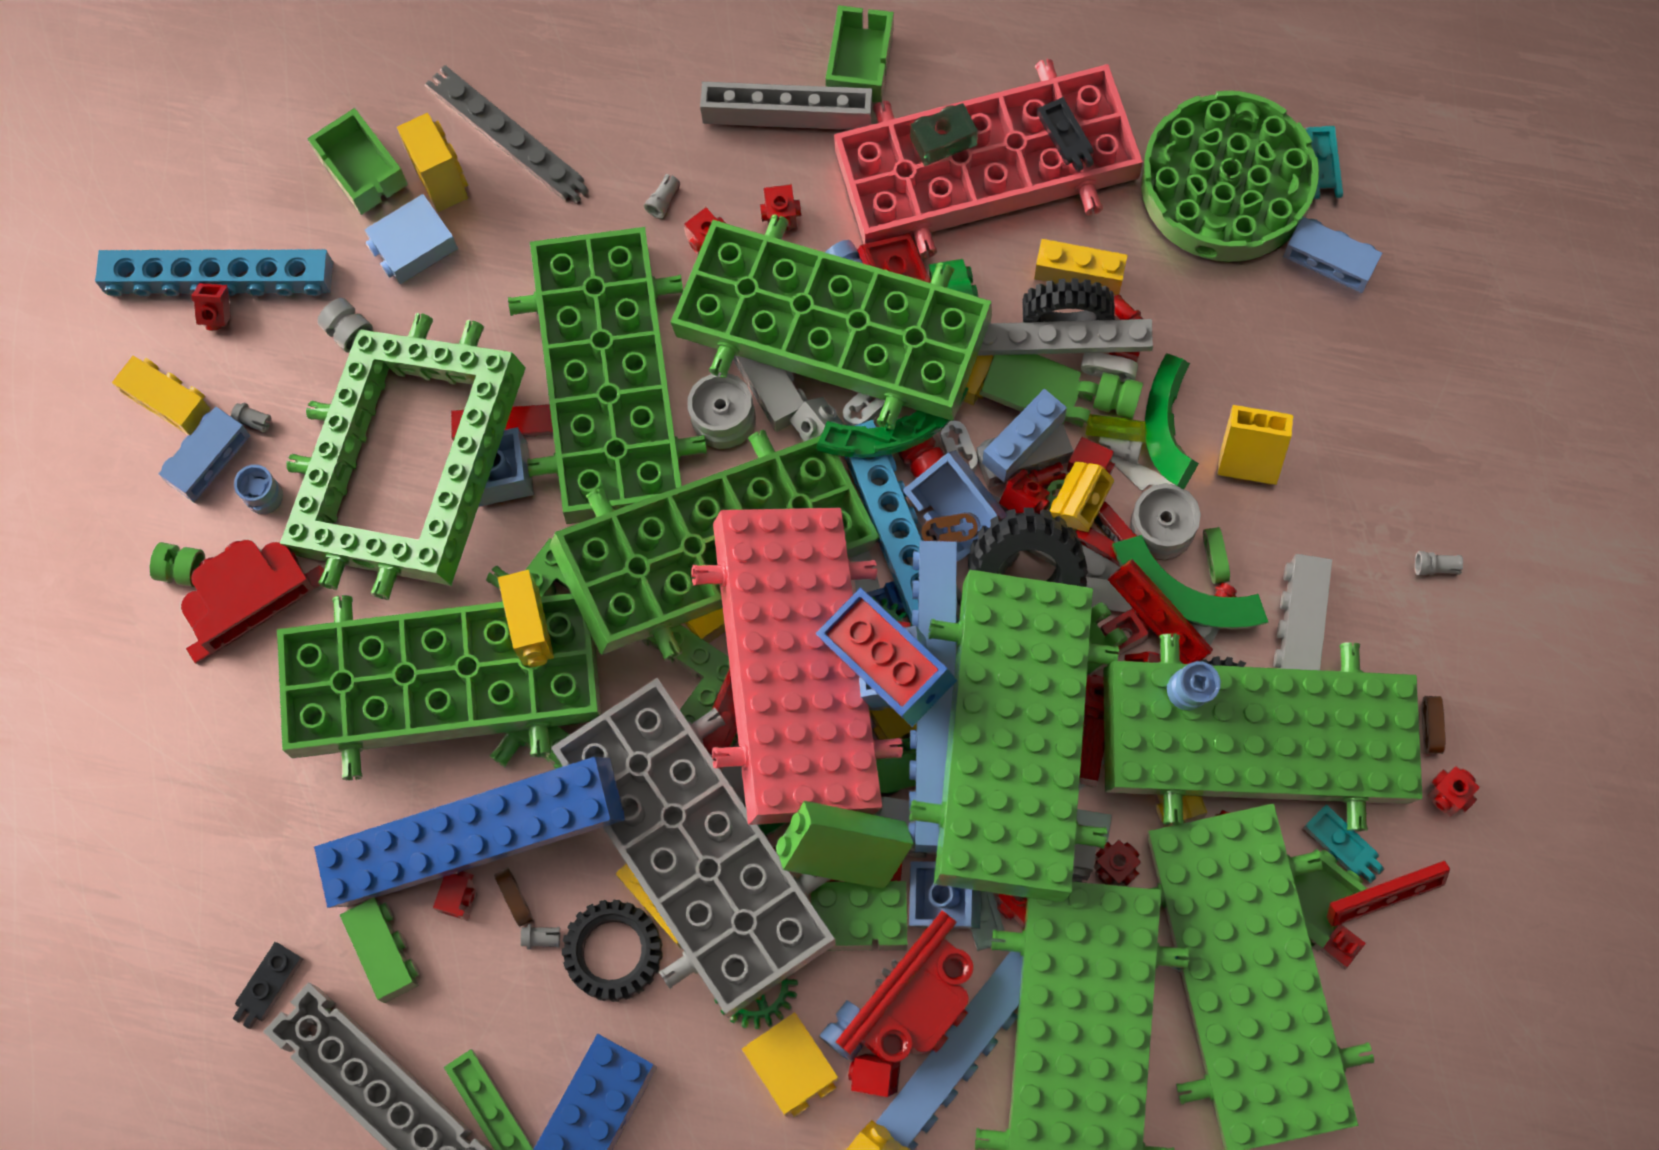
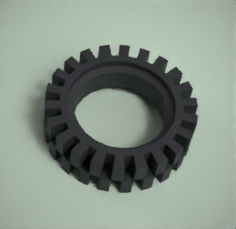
[1022,278,1115,322]
[562,899,663,1002]

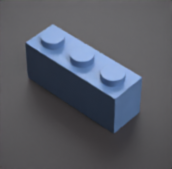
[1283,217,1382,293]
[982,389,1067,482]
[159,406,251,503]

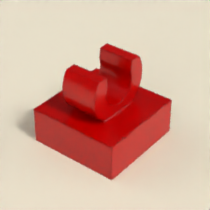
[1320,924,1366,969]

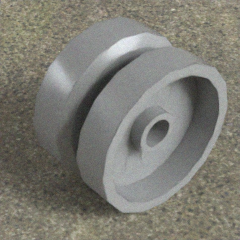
[688,373,756,449]
[1129,483,1201,560]

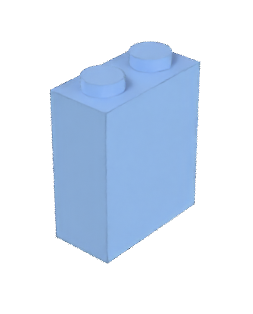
[364,194,458,284]

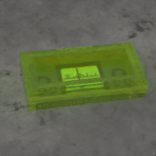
[1086,414,1147,443]

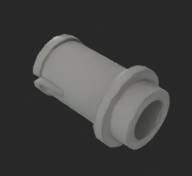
[231,403,271,433]
[521,924,560,950]

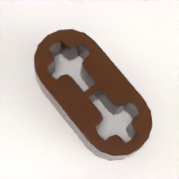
[922,512,981,542]
[1421,696,1446,754]
[494,867,534,927]

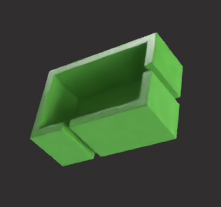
[825,5,894,103]
[307,108,408,215]
[811,881,907,951]

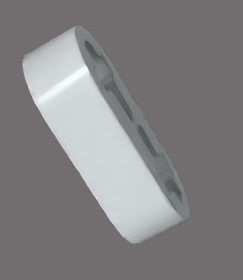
[1081,353,1138,382]
[843,393,885,426]
[940,420,978,472]

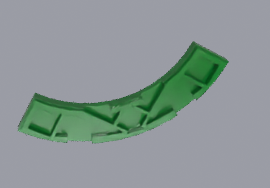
[1145,353,1199,490]
[817,387,969,458]
[1112,535,1268,629]

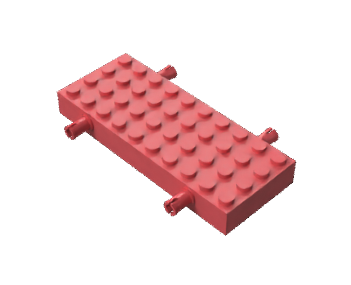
[834,59,1143,259]
[691,508,903,825]

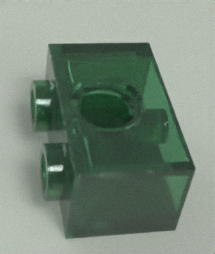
[910,103,978,166]

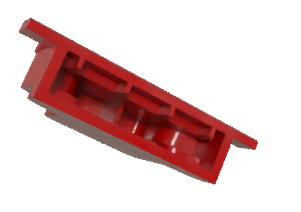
[181,540,324,664]
[835,910,973,1063]

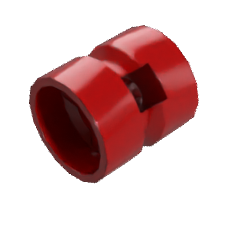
[898,436,946,478]

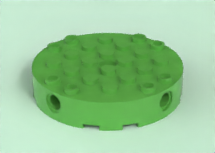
[1141,91,1319,262]

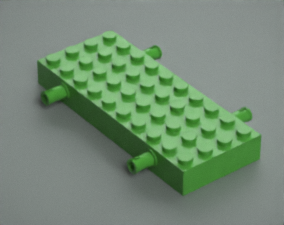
[670,215,992,429]
[508,227,707,524]
[549,430,880,661]
[909,570,1119,903]
[277,573,602,781]
[1103,634,1423,832]
[1147,803,1374,1150]
[975,882,1189,1150]

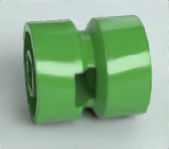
[1093,372,1143,419]
[149,542,205,588]

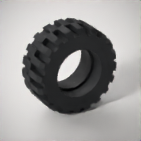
[968,508,1088,587]

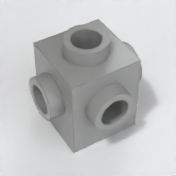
[789,397,844,441]

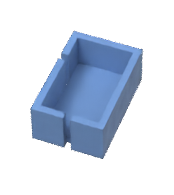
[903,450,1007,561]

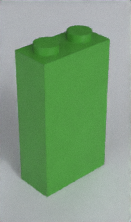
[776,801,914,889]

